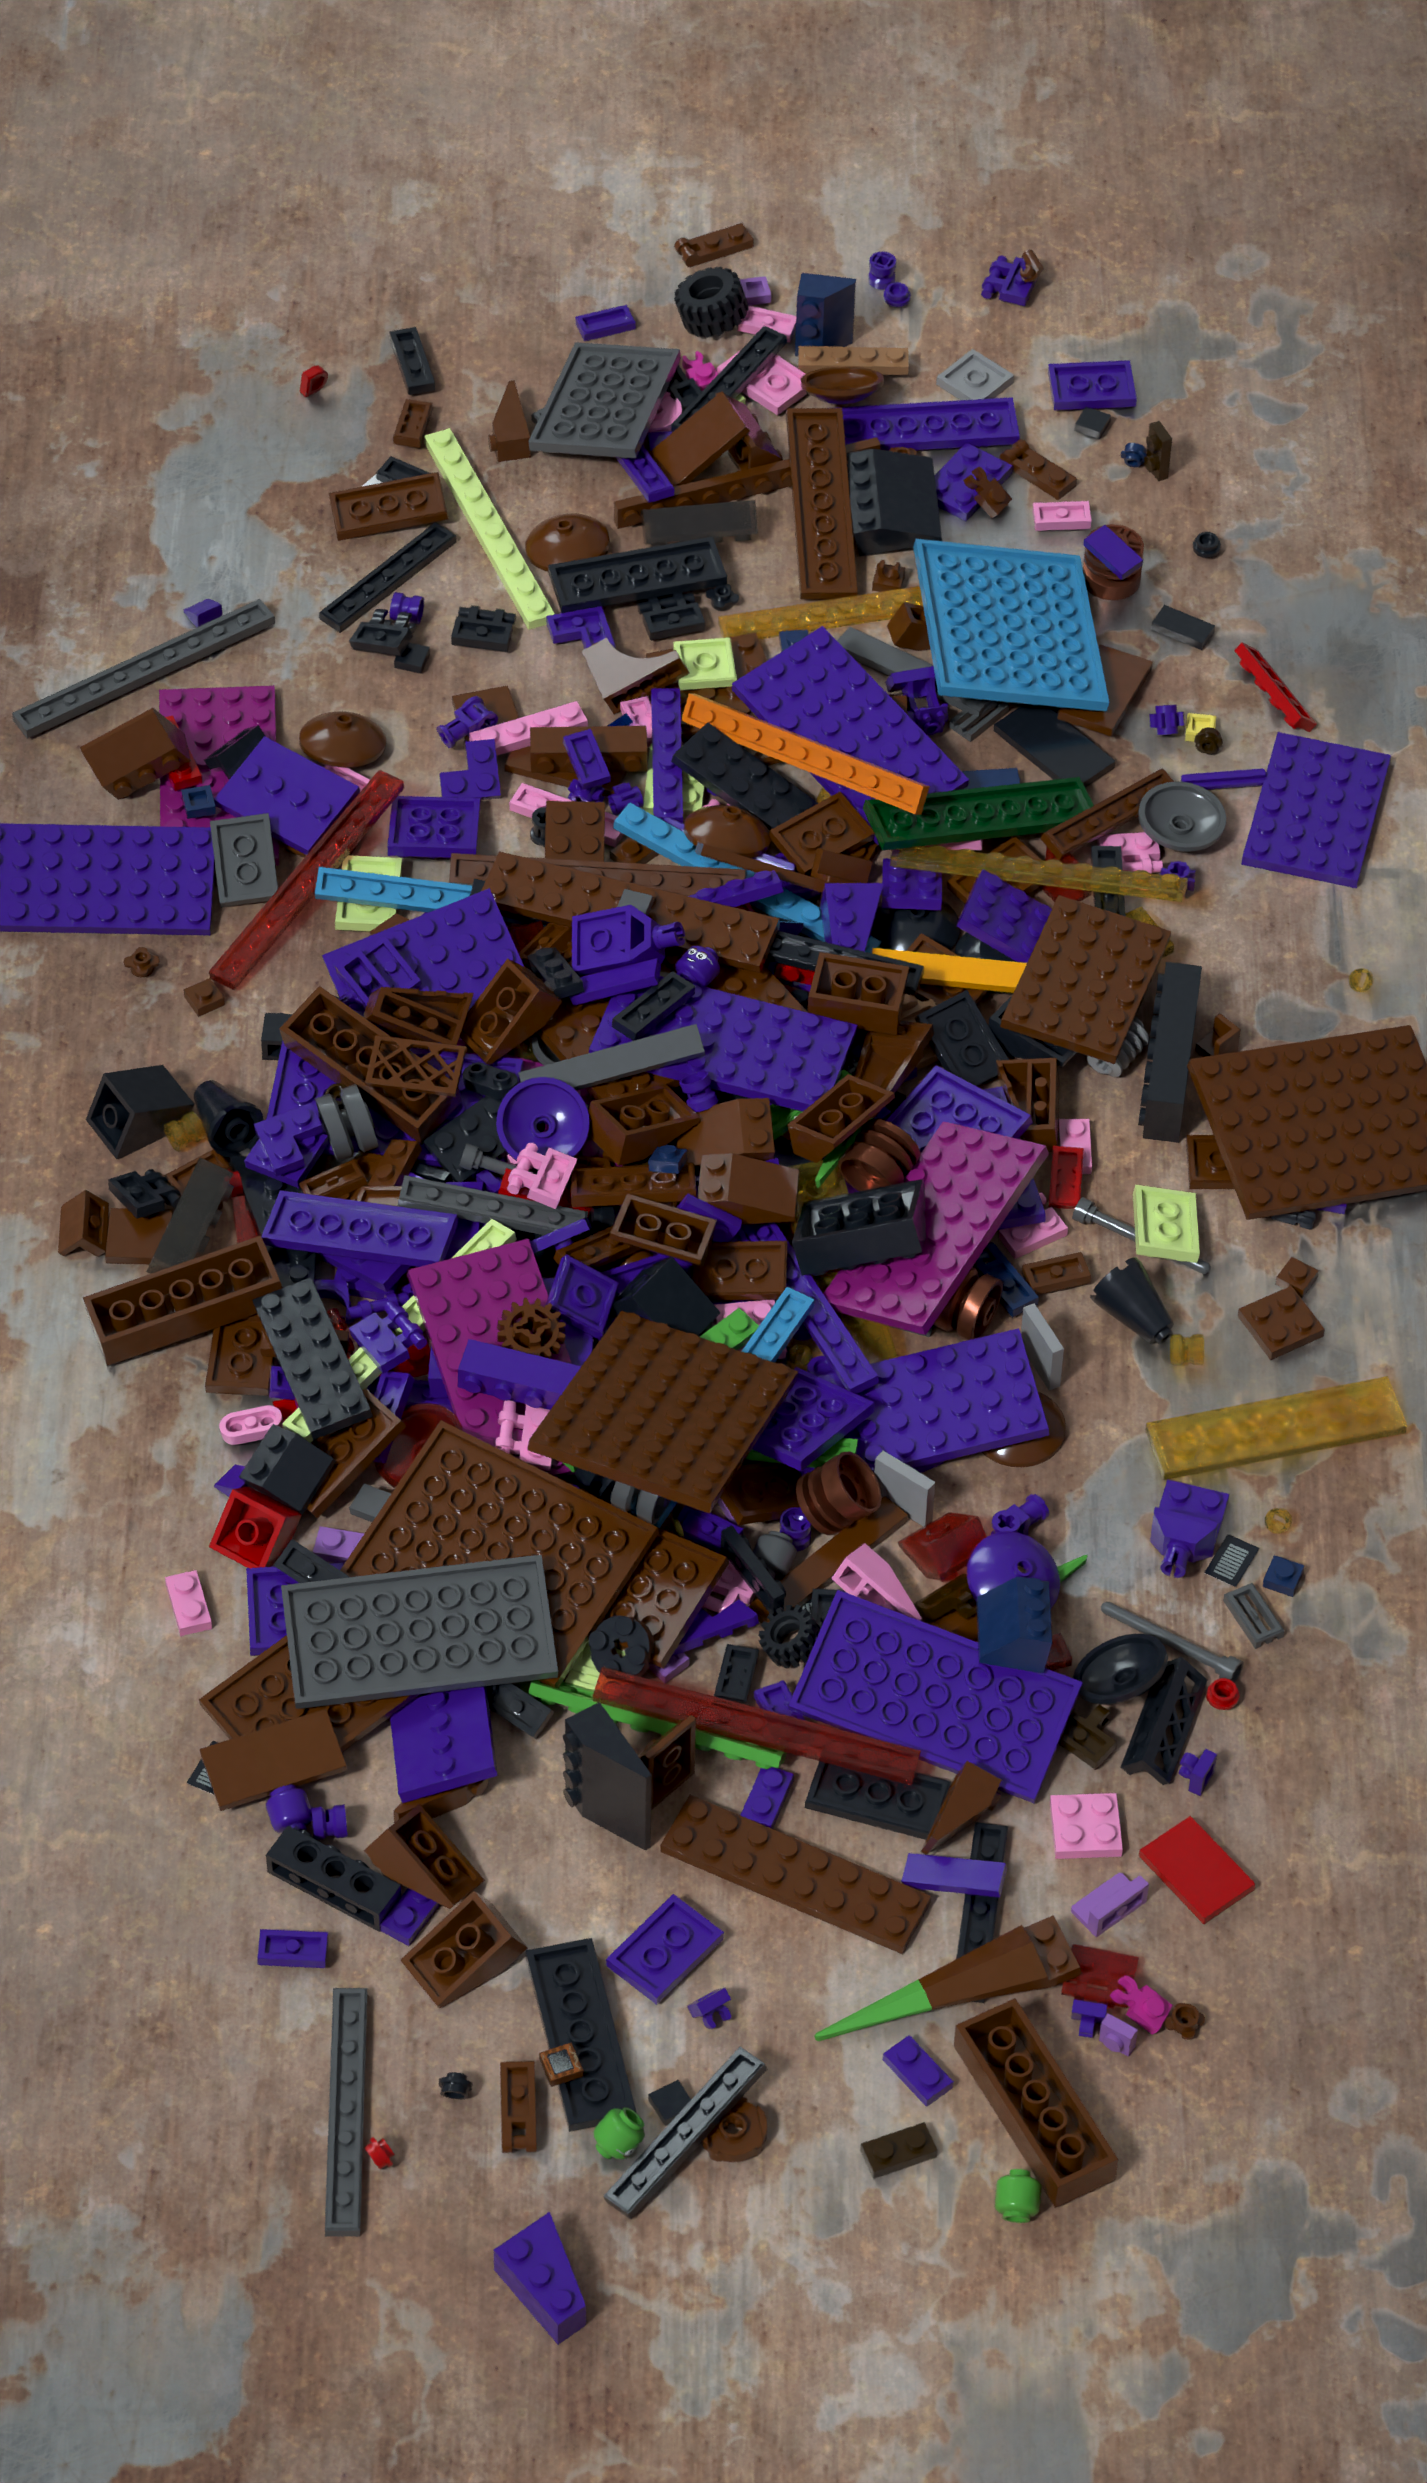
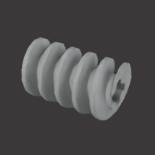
[1087,1017,1150,1077]

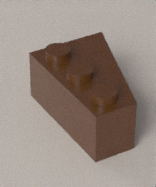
[363,987,474,1052]
[996,1058,1060,1152]

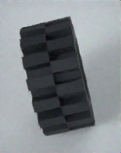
[758,1605,821,1669]

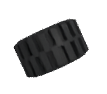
[674,267,749,337]

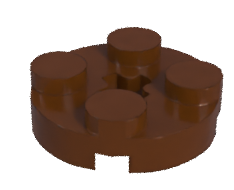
[701,2097,767,2162]

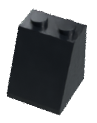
[85,1065,194,1159]
[610,1256,721,1336]

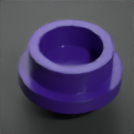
[883,282,911,307]

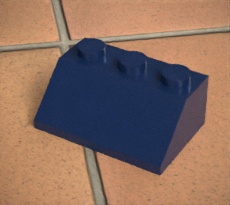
[795,273,856,356]
[976,1577,1052,1673]

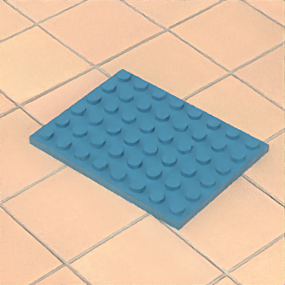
[913,539,1109,711]

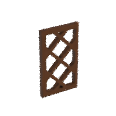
[365,1035,467,1097]

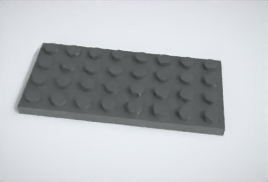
[281,1555,558,1709]

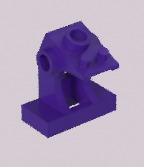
[885,666,948,736]

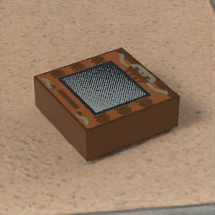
[539,2043,583,2087]

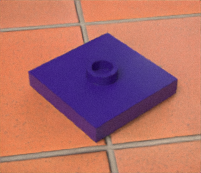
[546,1254,619,1339]

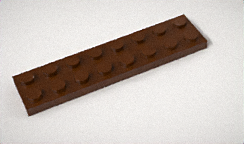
[786,408,858,599]
[660,1795,931,1955]

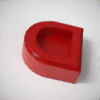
[299,365,328,397]

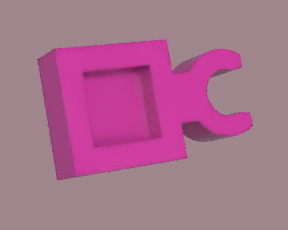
[682,351,718,391]
[1110,1975,1173,2035]

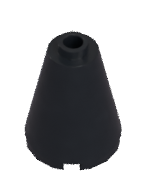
[194,1080,264,1157]
[1090,1257,1174,1344]

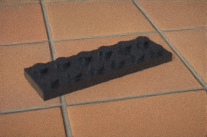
[548,536,727,613]
[671,722,818,832]
[252,1277,373,1440]
[526,1938,636,2132]

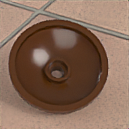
[801,367,884,408]
[525,513,610,572]
[299,711,386,767]
[683,805,771,858]
[982,1391,1066,1468]

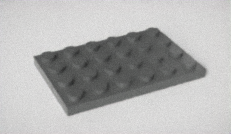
[528,342,681,458]

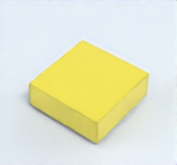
[1185,713,1216,743]

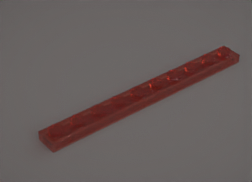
[209,769,405,990]
[593,1667,921,1785]

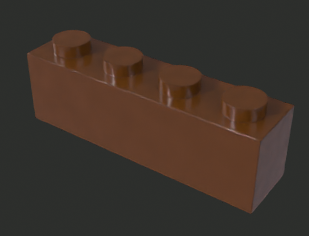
[530,726,647,773]

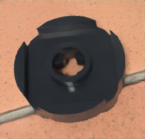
[588,1615,655,1682]

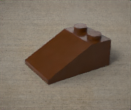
[460,958,562,1065]
[588,1084,700,1166]
[676,1098,775,1172]
[697,1153,800,1224]
[639,1715,696,1810]
[364,1804,485,1909]
[401,1891,528,2008]

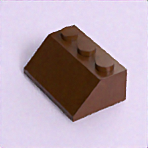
[715,392,783,471]
[80,708,191,800]
[808,952,909,1035]
[788,1074,895,1163]
[610,1194,717,1267]

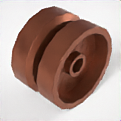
[934,1267,1003,1340]

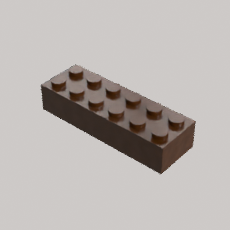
[279,986,462,1145]
[83,1235,282,1366]
[954,1998,1118,2208]

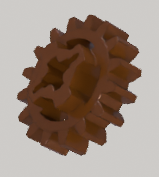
[497,1298,566,1359]

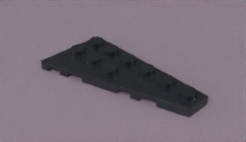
[230,1156,322,1288]

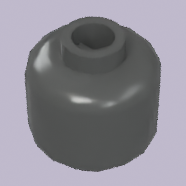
[753,1531,797,1579]

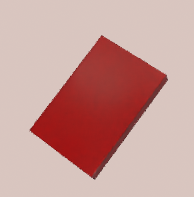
[1139,1816,1255,1924]

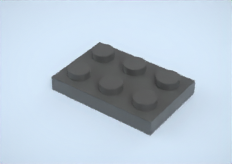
[210,813,280,907]

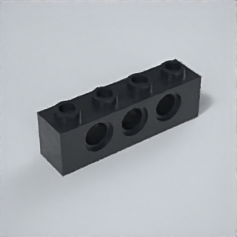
[266,1825,401,1932]

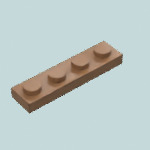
[798,346,909,375]

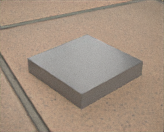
[936,349,1014,400]
[1021,1303,1064,1391]
[874,1451,935,1527]

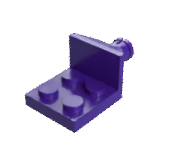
[572,905,685,976]
[1150,1479,1229,1578]

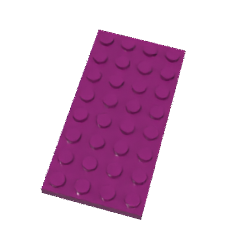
[159,685,279,866]
[824,1121,1049,1335]
[407,1239,576,1479]

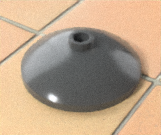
[1138,782,1226,852]

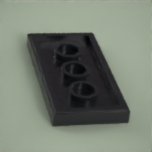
[993,704,1116,788]
[805,1749,951,1840]

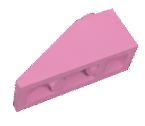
[831,1543,922,1620]

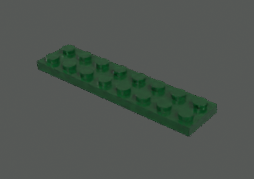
[863,777,1094,851]

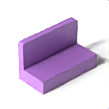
[1071,1873,1149,1938]

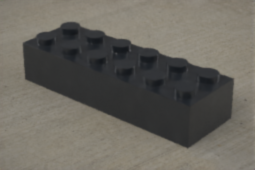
[1138,962,1202,1143]

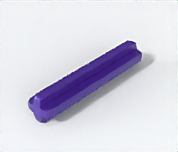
[1181,769,1267,790]

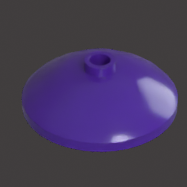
[496,1077,589,1169]
[967,1531,1060,1610]

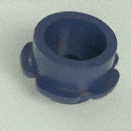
[1120,443,1147,467]

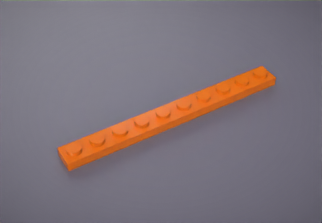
[681,693,930,815]

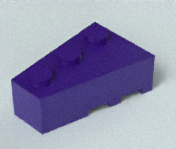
[820,883,884,952]
[494,2211,586,2345]

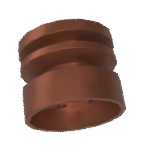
[1083,524,1144,601]
[838,1119,921,1192]
[796,1451,882,1535]

